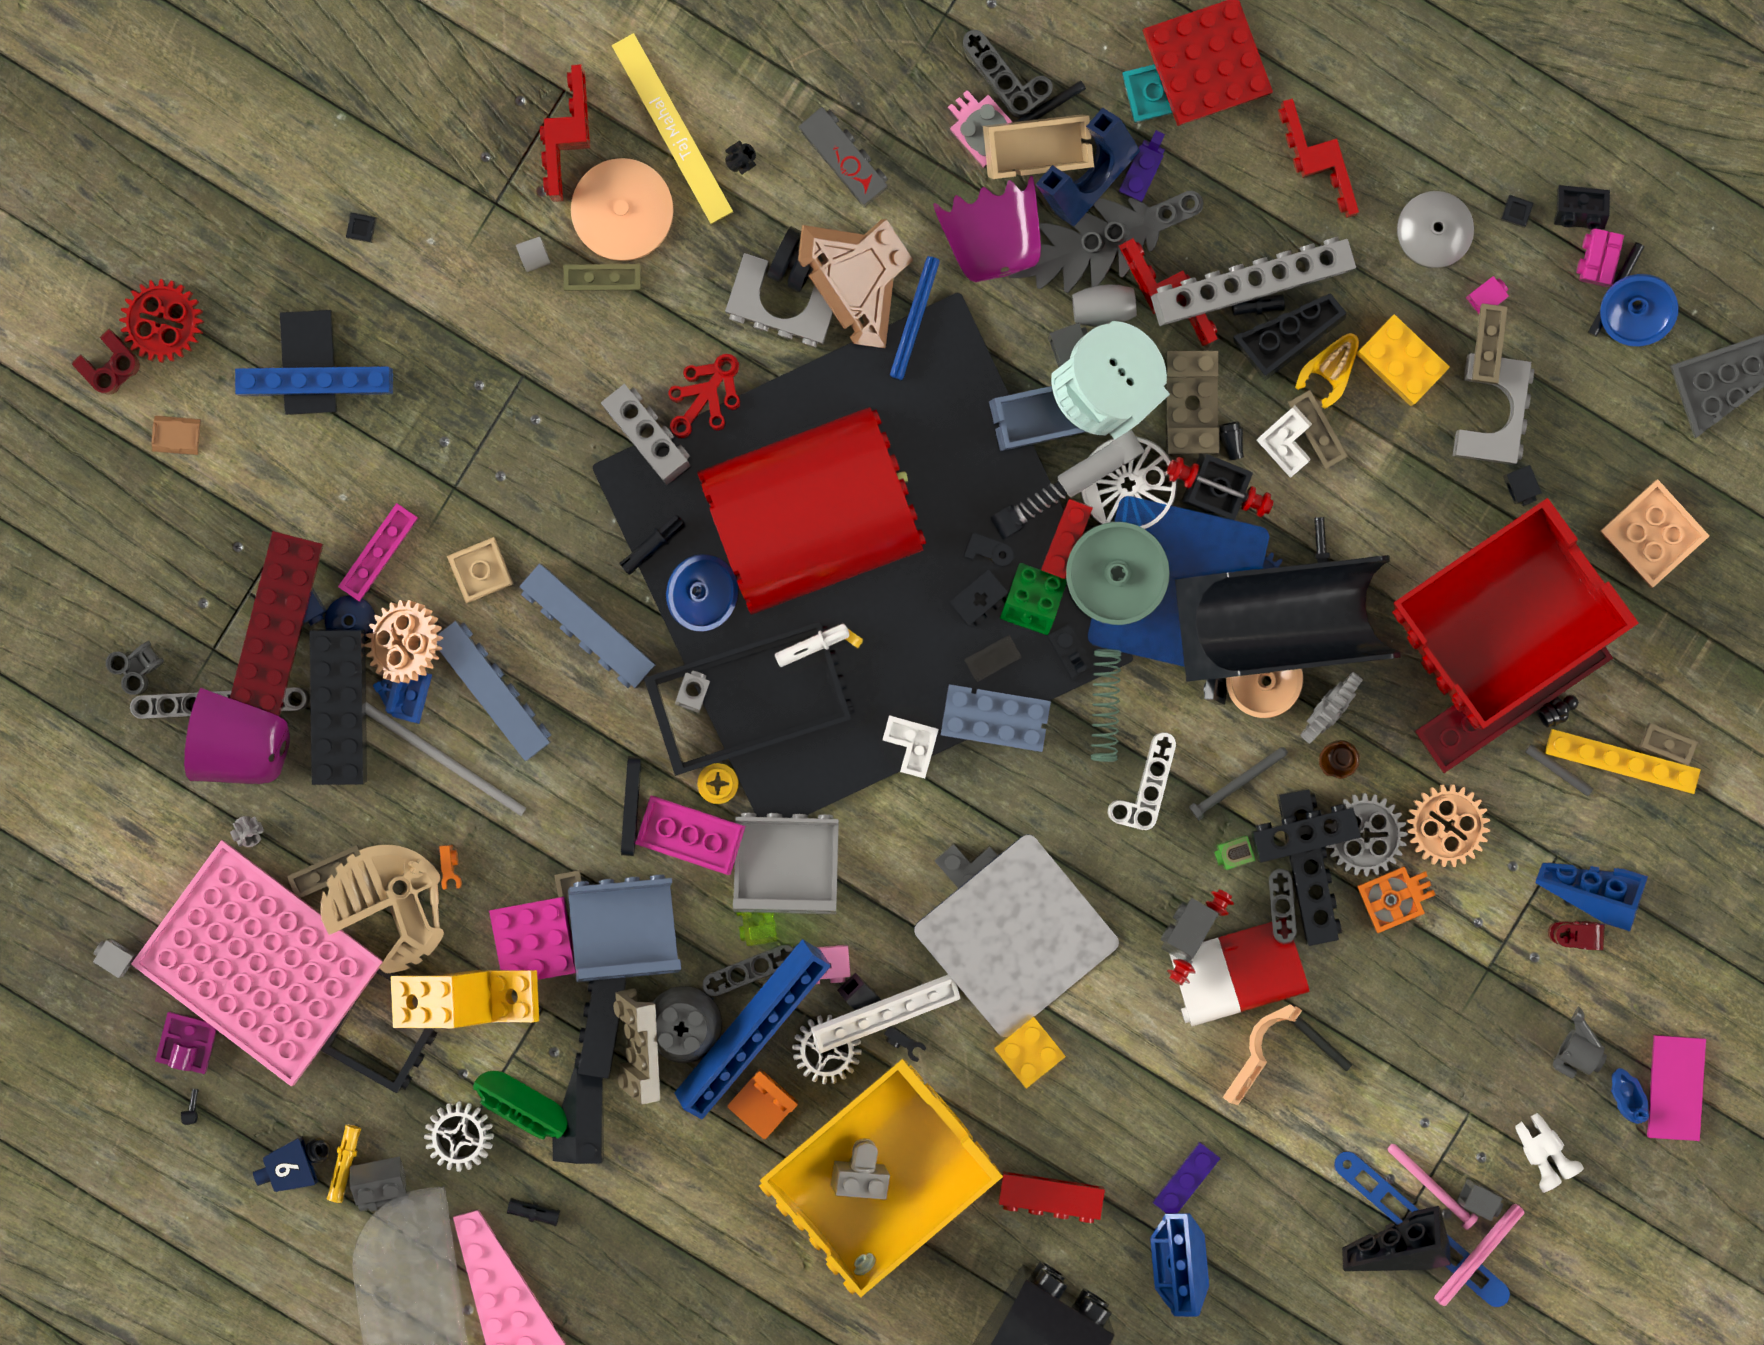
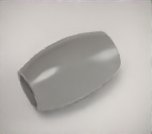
[1072,284,1137,327]

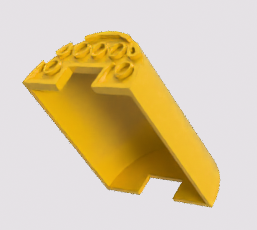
[759,1058,1003,1298]

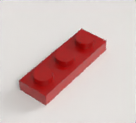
[1041,498,1093,579]

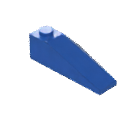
[1535,863,1648,931]

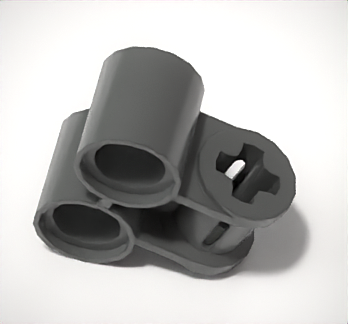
[106,641,164,695]

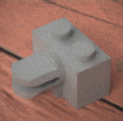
[831,1138,890,1199]

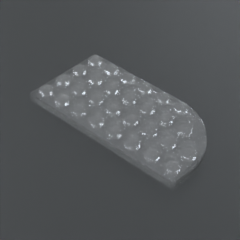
[353,1186,468,1345]

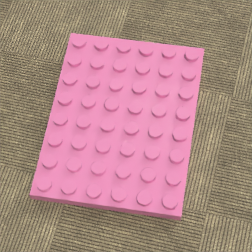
[131,840,383,1086]

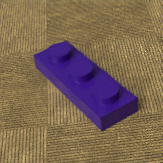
[1152,1142,1220,1214]

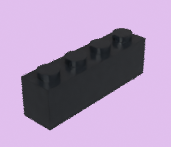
[574,978,627,1079]

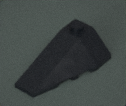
[552,1068,604,1164]
[1342,1206,1451,1272]

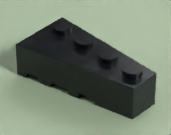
[1233,293,1347,381]

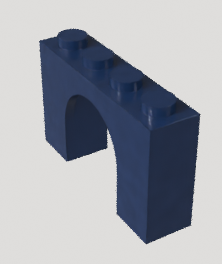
[1036,108,1140,227]

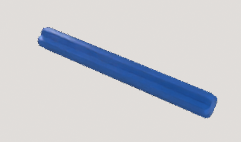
[890,256,940,380]

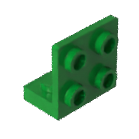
[1000,563,1067,636]

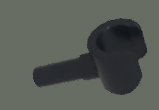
[181,1089,198,1125]

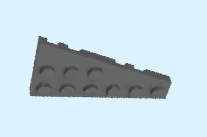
[1670,334,1764,438]

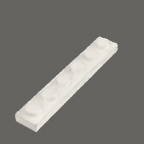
[811,974,960,1053]

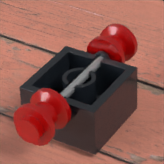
[1167,454,1274,520]

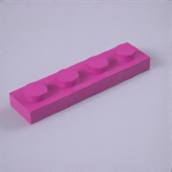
[338,503,418,601]

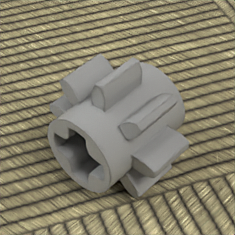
[230,816,264,847]

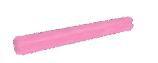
[1434,1204,1524,1306]

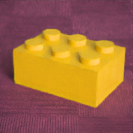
[1356,314,1450,406]

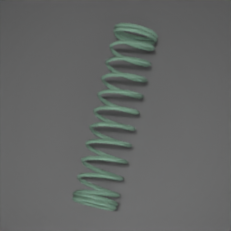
[1090,649,1122,762]

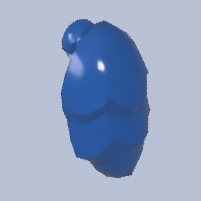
[1611,1068,1649,1124]

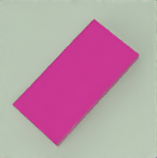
[635,795,746,875]
[1647,1035,1706,1141]

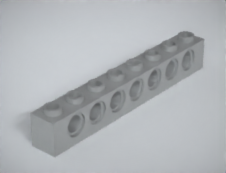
[1151,237,1356,326]

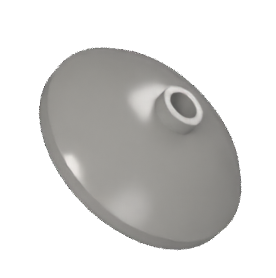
[1397,191,1474,268]

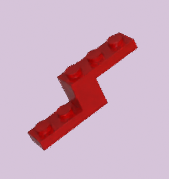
[1278,98,1359,218]
[1119,238,1218,346]

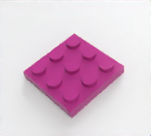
[489,897,576,980]

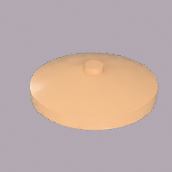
[571,158,674,261]

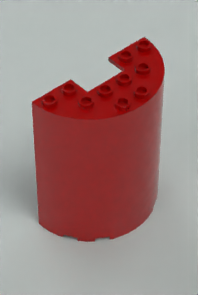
[697,407,926,615]
[1392,498,1639,730]

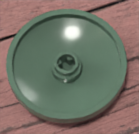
[1066,522,1169,625]

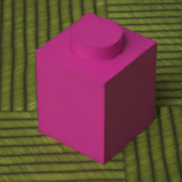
[1466,276,1509,314]

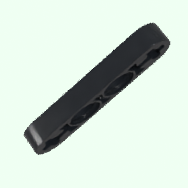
[621,756,642,856]

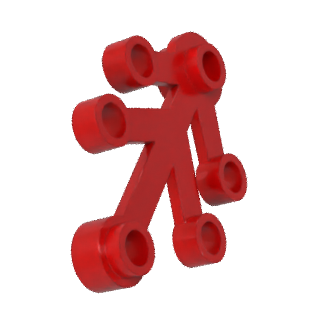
[668,354,740,438]

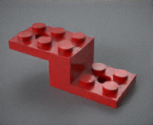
[540,64,590,202]

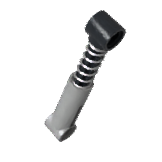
[991,430,1145,540]

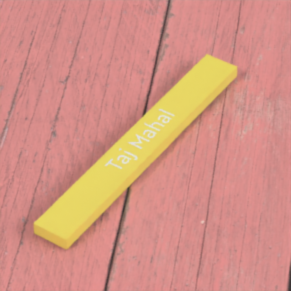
[611,33,733,225]

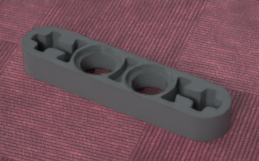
[703,944,794,996]

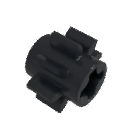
[725,141,756,175]

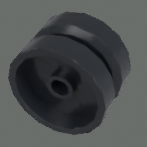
[767,226,819,292]

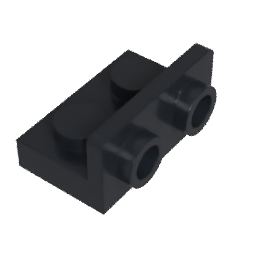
[1554,185,1610,230]

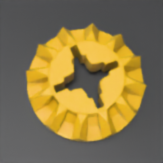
[697,763,738,804]

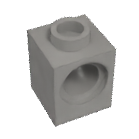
[675,671,710,713]
[93,939,137,978]

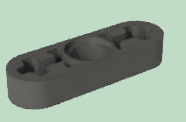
[1269,869,1296,944]

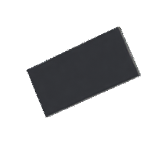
[280,310,337,415]

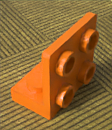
[727,1068,799,1139]

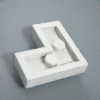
[1257,406,1312,478]
[883,715,939,779]

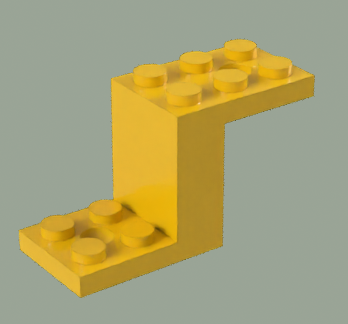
[391,970,539,1028]

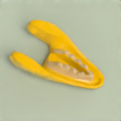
[1295,333,1359,409]

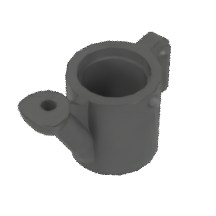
[1553,1006,1607,1079]

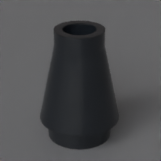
[1219,421,1244,460]

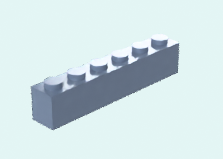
[519,563,656,688]
[437,621,551,761]

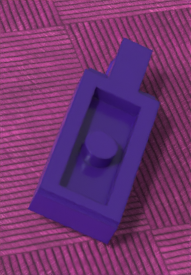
[1119,130,1165,202]

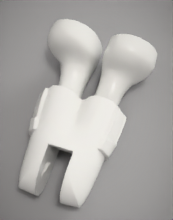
[1515,1113,1584,1193]

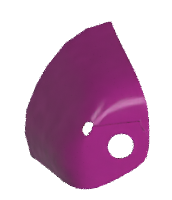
[184,688,290,784]

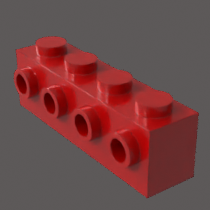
[998,1171,1105,1223]

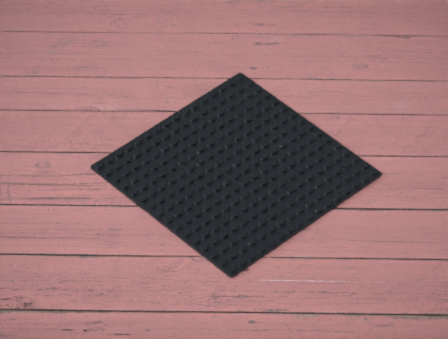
[592,293,1133,818]

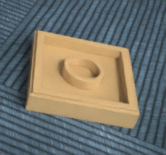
[447,537,514,604]

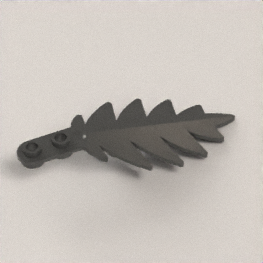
[1008,191,1204,293]

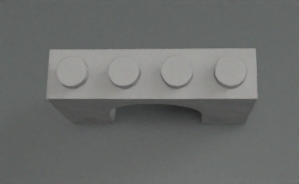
[725,253,833,348]
[1453,353,1534,465]

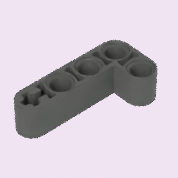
[963,30,1053,118]

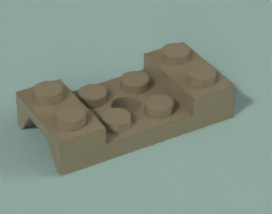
[1166,351,1219,455]
[613,988,660,1105]

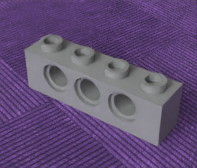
[601,383,690,485]

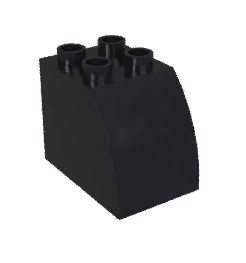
[972,1261,1115,1345]

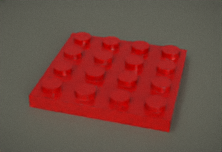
[1142,0,1273,126]

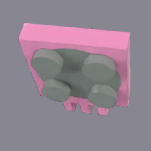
[948,91,1012,168]

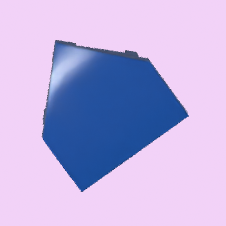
[373,673,432,724]

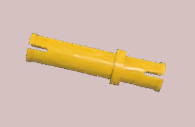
[326,1124,361,1203]

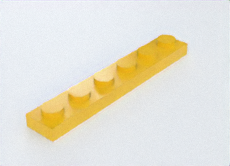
[1545,729,1701,794]

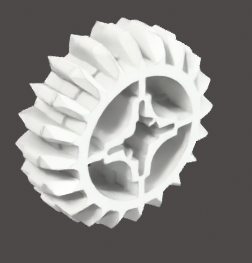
[792,1015,862,1084]
[424,1101,494,1171]

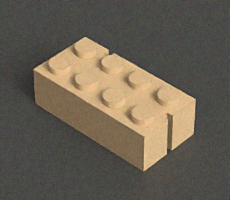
[983,114,1094,179]

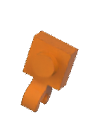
[439,845,462,890]

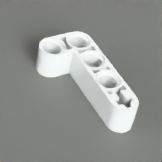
[1107,732,1176,830]

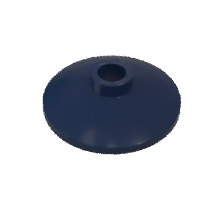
[325,595,376,641]

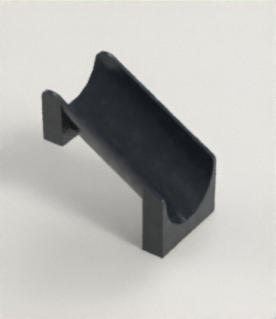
[1175,555,1401,682]

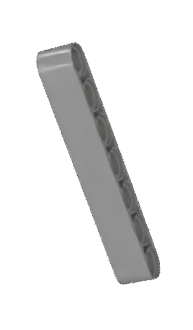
[130,687,310,719]

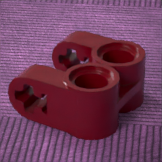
[72,328,140,395]
[1548,921,1605,950]

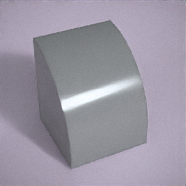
[516,237,551,272]

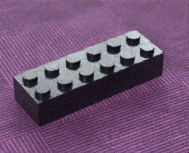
[310,629,367,785]

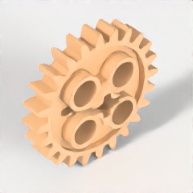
[365,600,443,684]
[1406,784,1490,867]

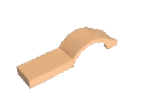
[1223,1005,1302,1105]

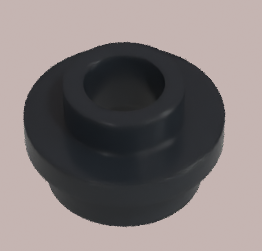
[305,1138,330,1164]

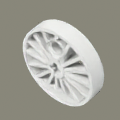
[1081,436,1177,529]

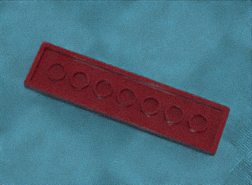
[230,531,324,717]
[1414,646,1613,773]

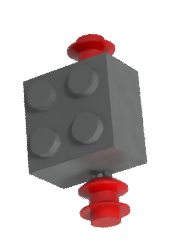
[1160,889,1234,986]

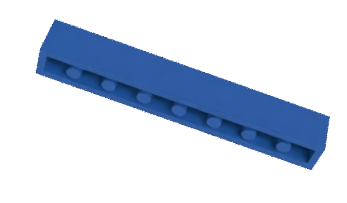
[674,939,831,1119]

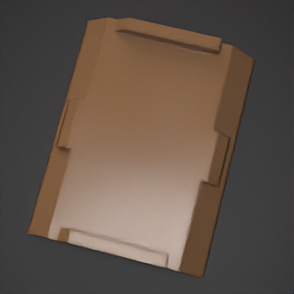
[151,416,201,455]

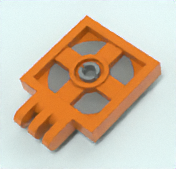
[1357,866,1436,934]

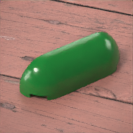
[473,1071,567,1140]

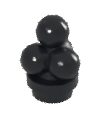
[1537,695,1579,728]

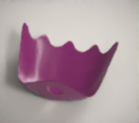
[933,176,1041,282]

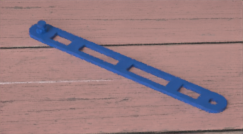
[1334,1151,1510,1307]

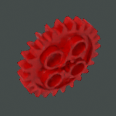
[119,279,204,363]

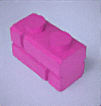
[1576,229,1624,287]

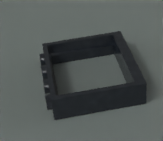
[320,969,438,1093]

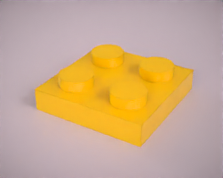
[994,1016,1066,1089]

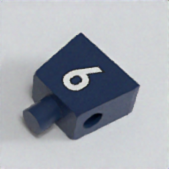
[253,1136,319,1192]

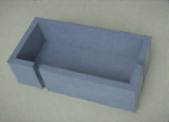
[989,386,1088,451]
[940,684,1051,752]

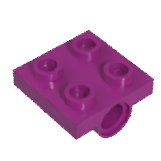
[155,1011,217,1074]

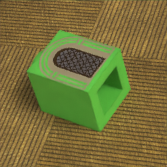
[1214,835,1256,870]

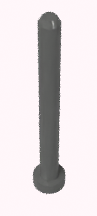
[1189,747,1288,821]

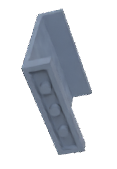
[568,875,681,982]

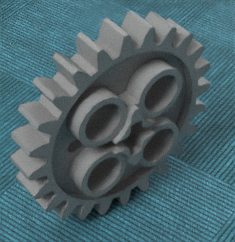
[1300,672,1363,744]
[1324,793,1408,876]

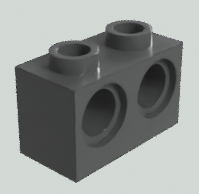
[1456,1178,1503,1221]

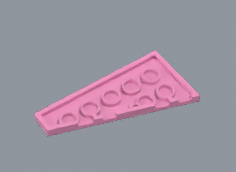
[453,1210,566,1345]

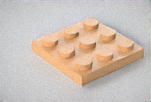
[1599,479,1709,588]

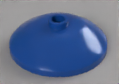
[1600,274,1678,346]
[666,554,738,631]

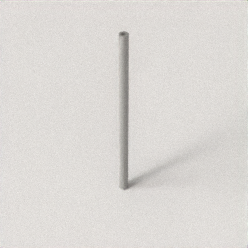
[366,702,526,816]

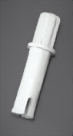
[775,624,850,667]

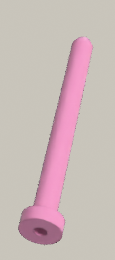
[1387,1144,1479,1230]

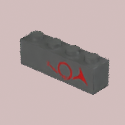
[798,107,888,208]

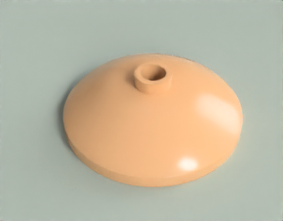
[1226,669,1303,718]

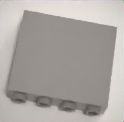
[733,813,839,914]

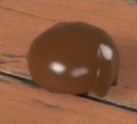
[1319,740,1360,779]

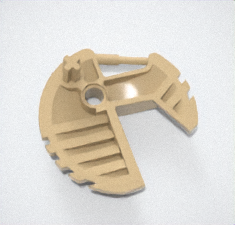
[321,845,444,973]

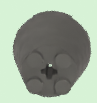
[653,986,722,1063]

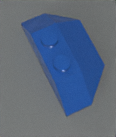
[1150,1213,1209,1317]

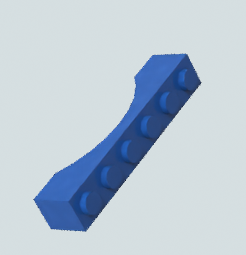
[235,367,393,396]

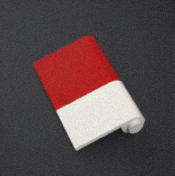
[1170,918,1310,1027]

